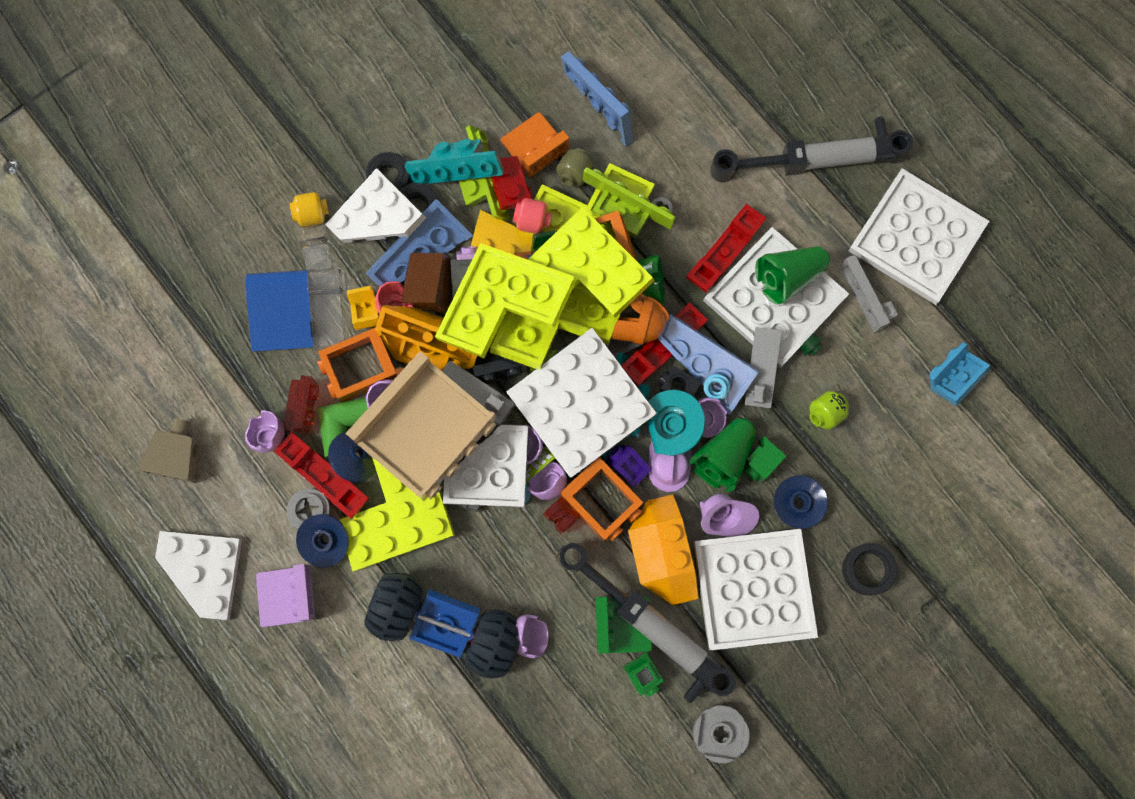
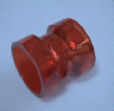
[543,497,580,534]

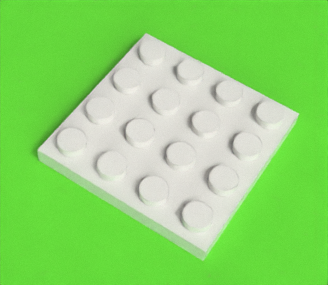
[848,169,989,305]
[703,227,849,368]
[507,328,657,478]
[694,529,818,650]

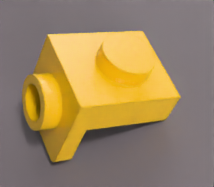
[347,286,379,330]

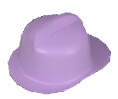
[649,441,691,492]
[700,493,759,537]

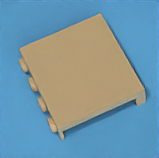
[346,351,496,501]

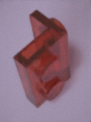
[283,375,319,434]

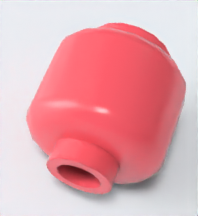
[513,198,552,234]

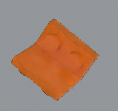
[501,112,569,178]

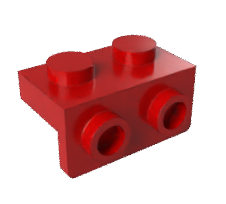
[491,156,532,210]

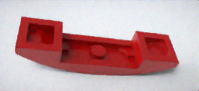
[686,203,767,293]
[621,302,708,387]
[274,432,369,519]

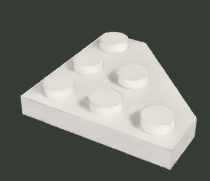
[326,169,426,243]
[443,425,528,507]
[155,531,242,620]

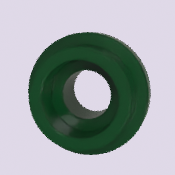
[800,333,823,357]

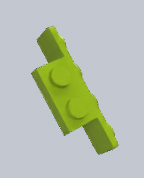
[459,125,510,221]
[583,167,676,238]

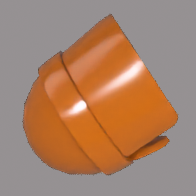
[612,294,669,345]

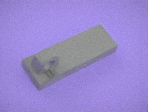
[840,255,898,333]
[745,327,782,408]
[442,361,515,426]

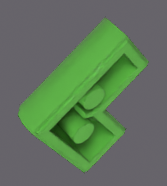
[317,398,368,459]

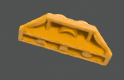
[375,305,477,371]
[628,495,698,605]

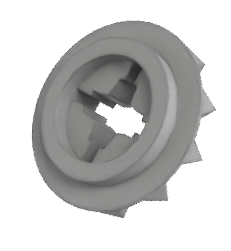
[287,489,330,529]

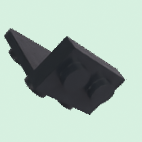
[473,334,528,384]

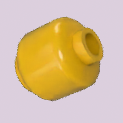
[290,192,329,228]

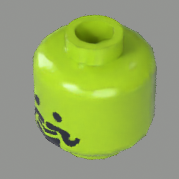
[809,391,849,430]

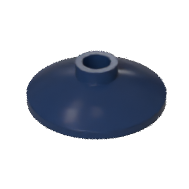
[328,432,376,482]
[774,475,827,529]
[296,514,349,567]

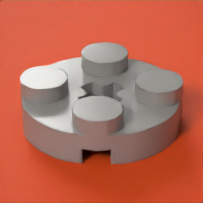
[693,705,749,763]

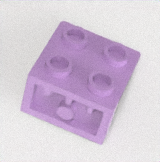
[256,564,316,627]

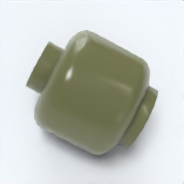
[556,148,593,187]

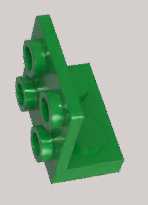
[595,596,652,654]

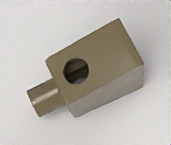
[138,418,200,483]

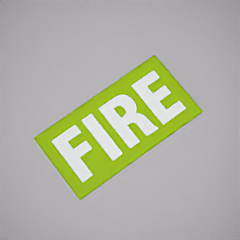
[526,446,555,483]

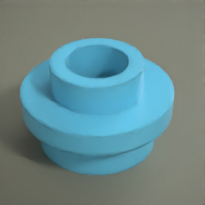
[704,374,730,400]

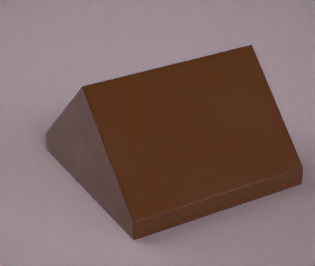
[401,253,453,314]

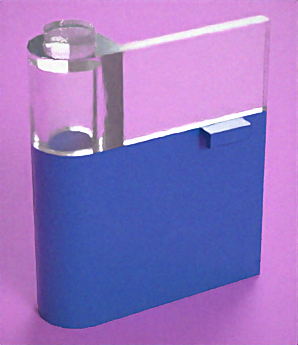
[245,268,348,351]

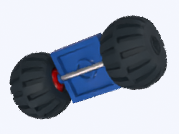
[364,572,520,679]

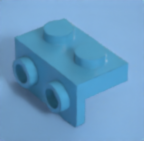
[929,342,990,406]

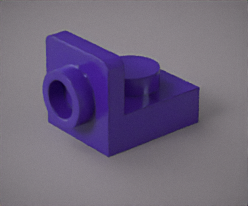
[605,444,652,488]

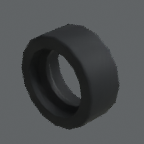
[842,543,897,596]

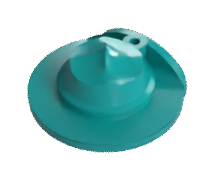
[647,390,705,456]

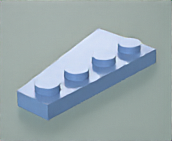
[561,51,634,147]
[365,199,473,287]
[658,314,759,415]

